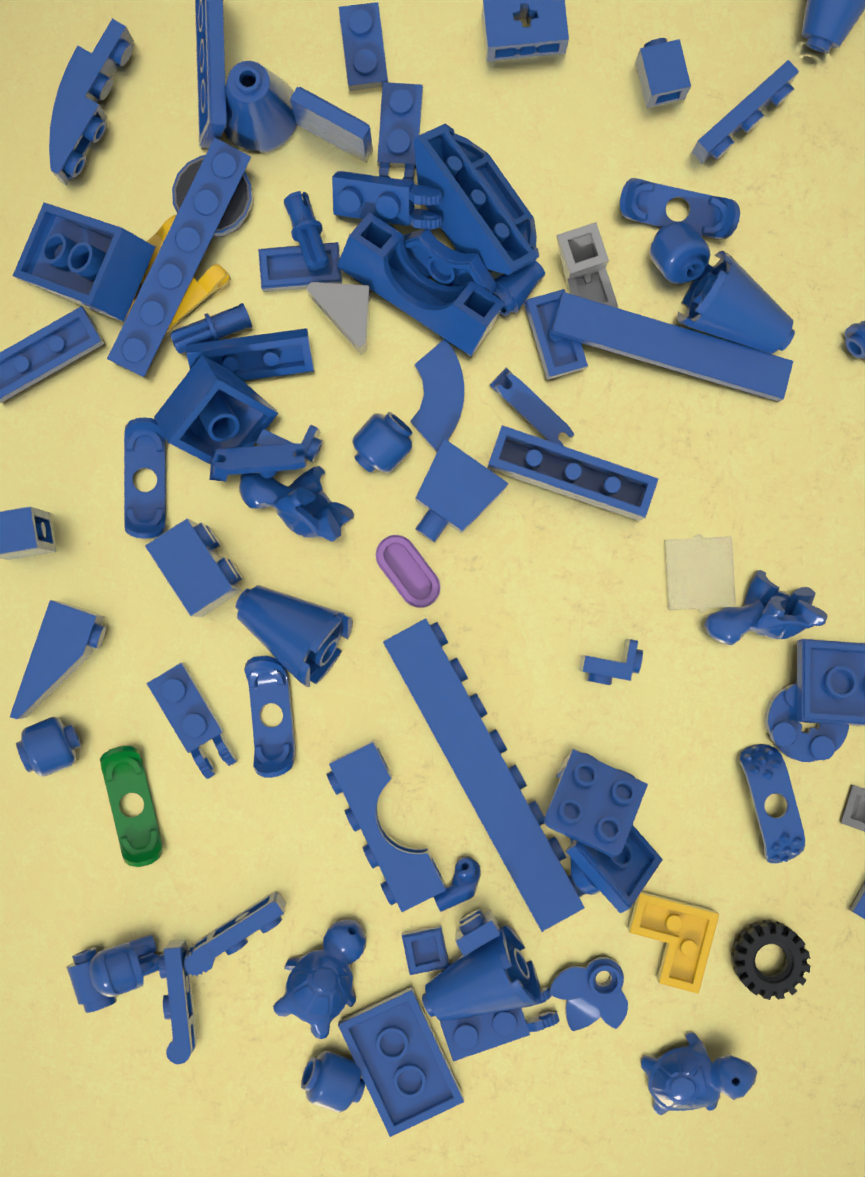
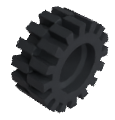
[731,920,811,1000]

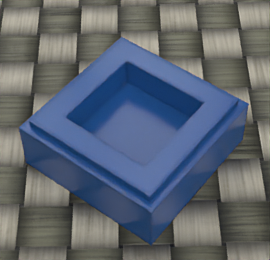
[401,925,450,975]

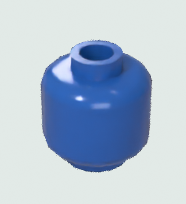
[650,222,711,284]
[352,412,413,473]
[16,717,81,777]
[301,1051,365,1113]

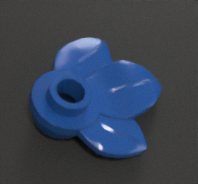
[549,957,628,1031]

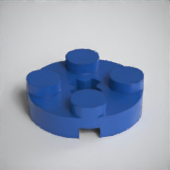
[765,682,849,762]

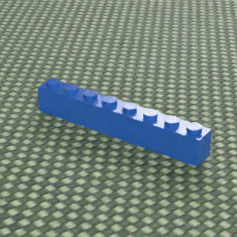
[383,618,586,932]

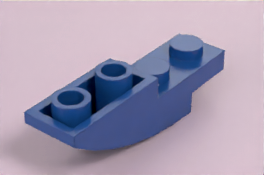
[49,18,134,185]

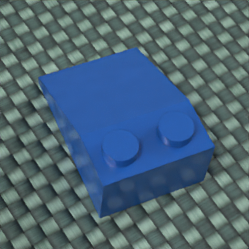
[13,202,156,322]

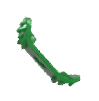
[100,746,163,867]

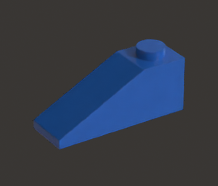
[10,600,106,720]

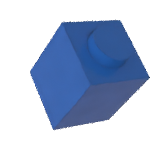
[635,38,691,108]

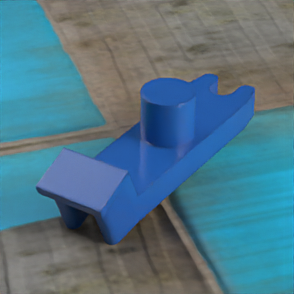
[490,368,574,446]
[209,443,307,482]

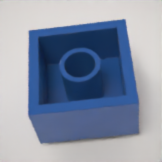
[145,518,243,617]

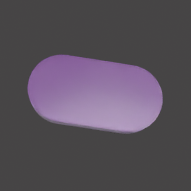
[376,535,440,608]

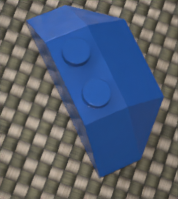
[414,123,539,275]

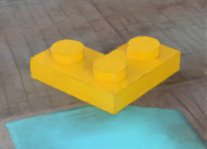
[628,891,719,994]

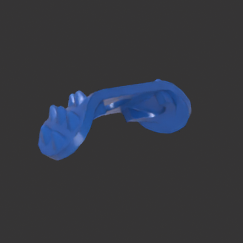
[620,178,740,239]
[124,417,165,539]
[244,656,295,778]
[740,744,805,864]

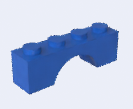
[337,212,505,356]
[326,739,446,912]

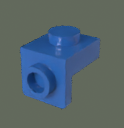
[256,425,323,463]
[579,639,643,685]

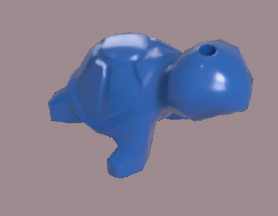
[239,466,354,541]
[704,570,828,645]
[273,919,366,1039]
[641,1032,757,1115]

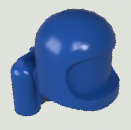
[89,934,159,997]

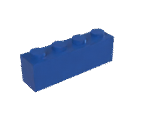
[487,425,659,521]

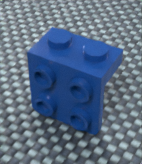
[544,749,648,857]

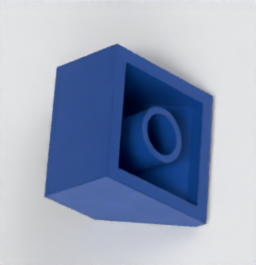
[154,355,278,464]

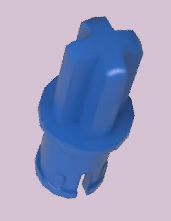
[284,191,329,271]
[170,303,252,353]

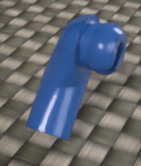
[434,857,481,912]

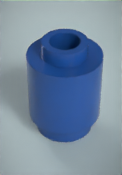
[67,948,117,1013]

